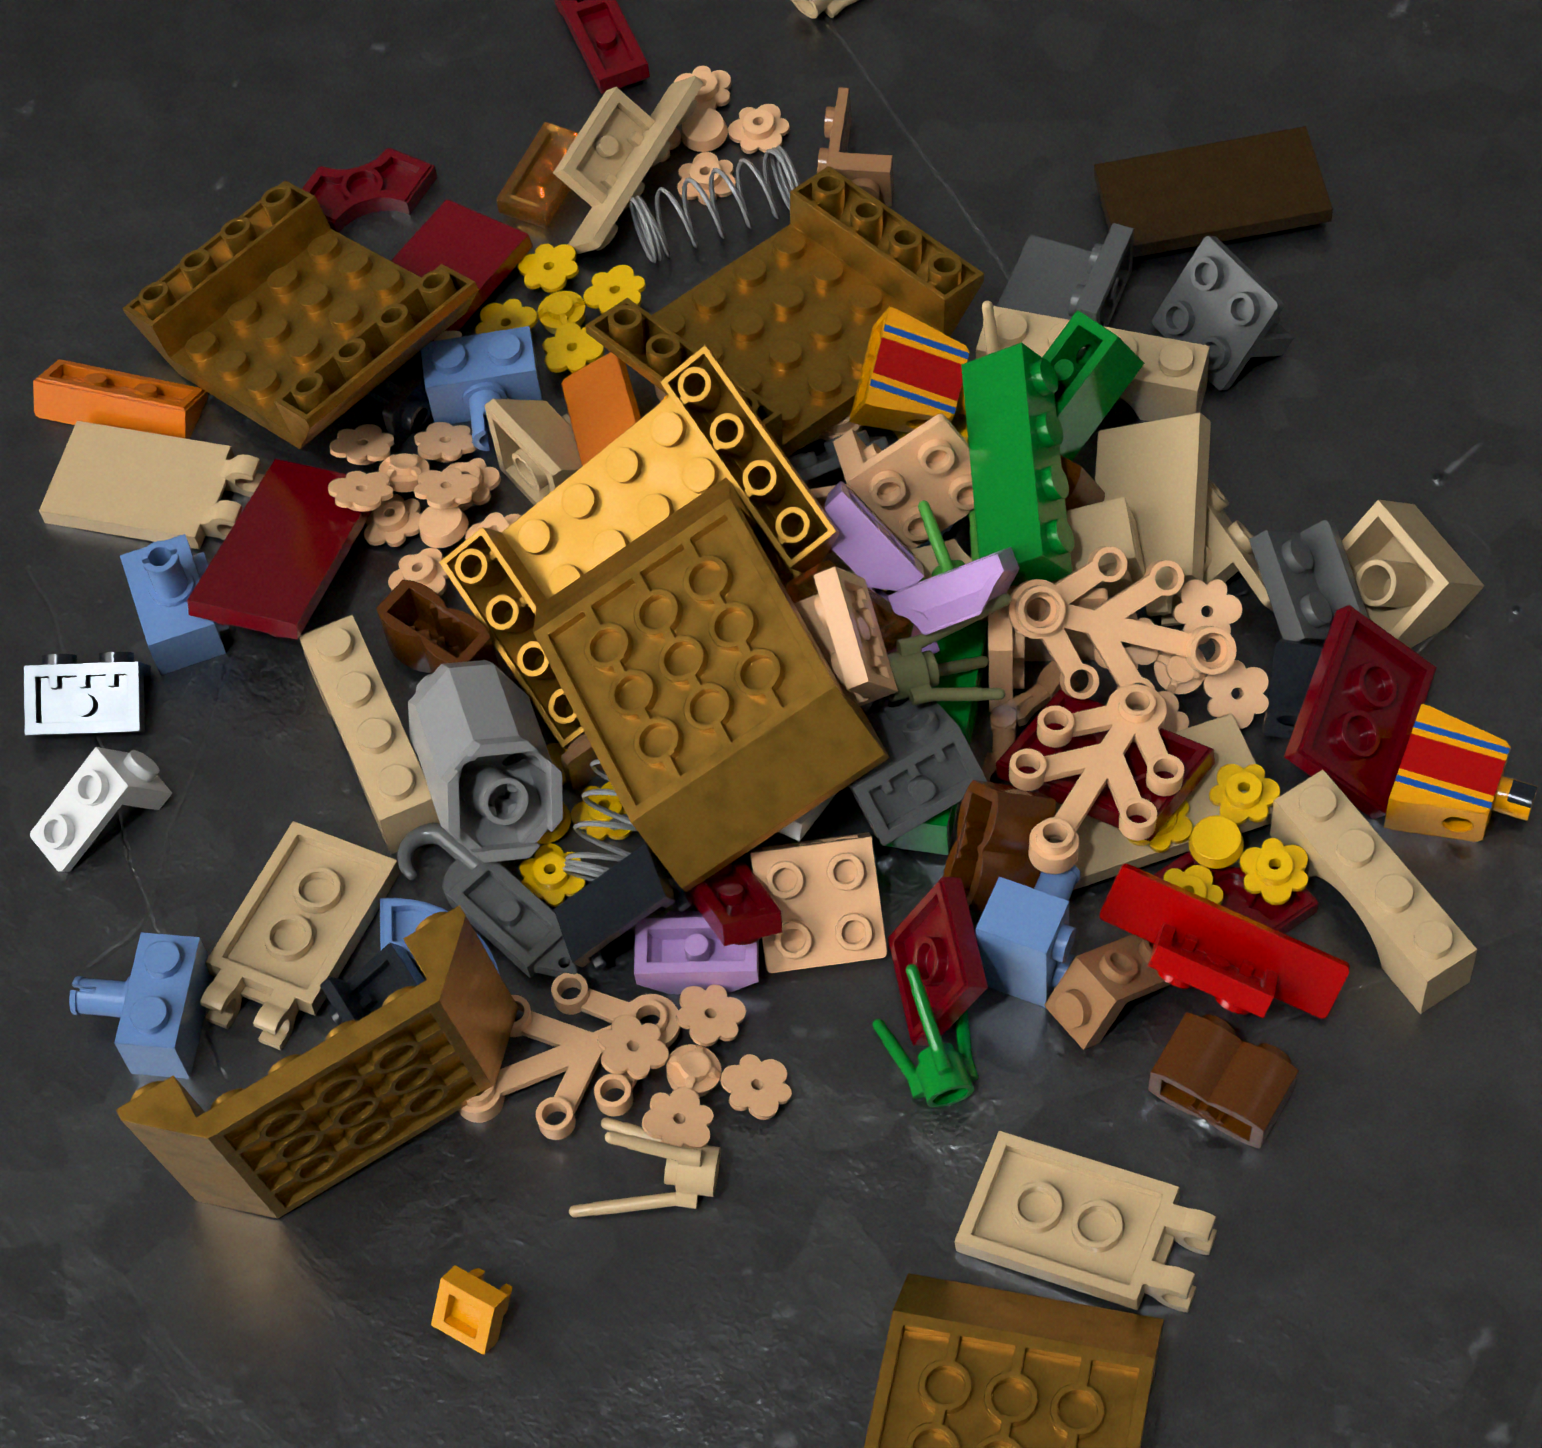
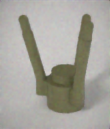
[887,593,1012,706]

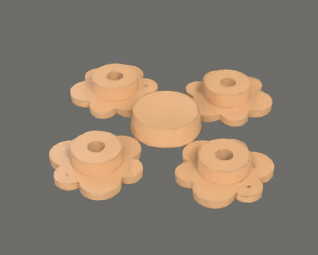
[660,66,790,205]
[328,422,479,512]
[364,458,521,596]
[1093,579,1269,733]
[597,984,792,1148]

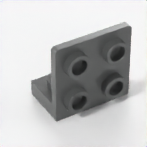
[997,223,1134,327]
[848,698,987,846]

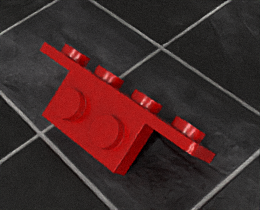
[1099,864,1350,1019]

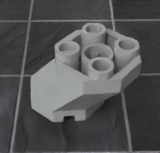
[408,660,563,863]

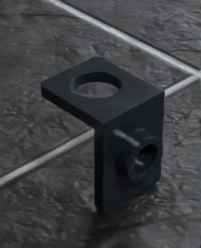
[1262,639,1324,739]

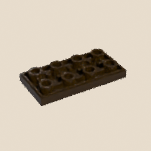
[1094,126,1333,258]

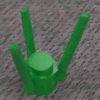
[873,964,979,1107]

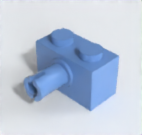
[421,326,543,451]
[120,534,230,675]
[976,865,1081,1008]
[69,932,214,1079]

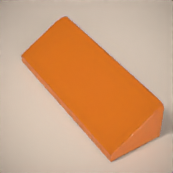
[561,352,641,466]
[33,359,208,439]

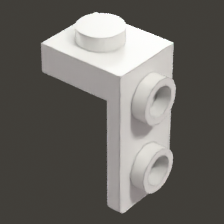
[30,747,172,872]

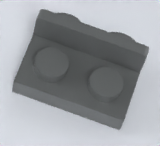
[1249,520,1368,645]

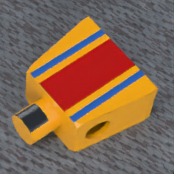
[849,306,969,433]
[1384,704,1538,842]

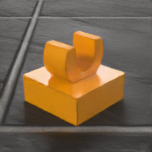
[431,1265,512,1355]

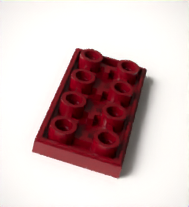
[187,459,373,640]

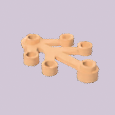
[1007,546,1237,711]
[1009,684,1184,874]
[458,973,681,1140]

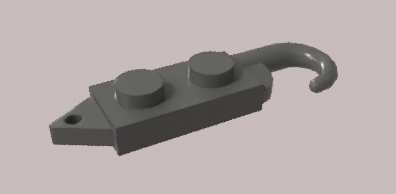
[397,823,578,978]

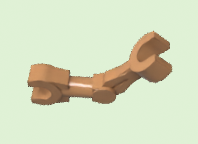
[982,660,1080,783]

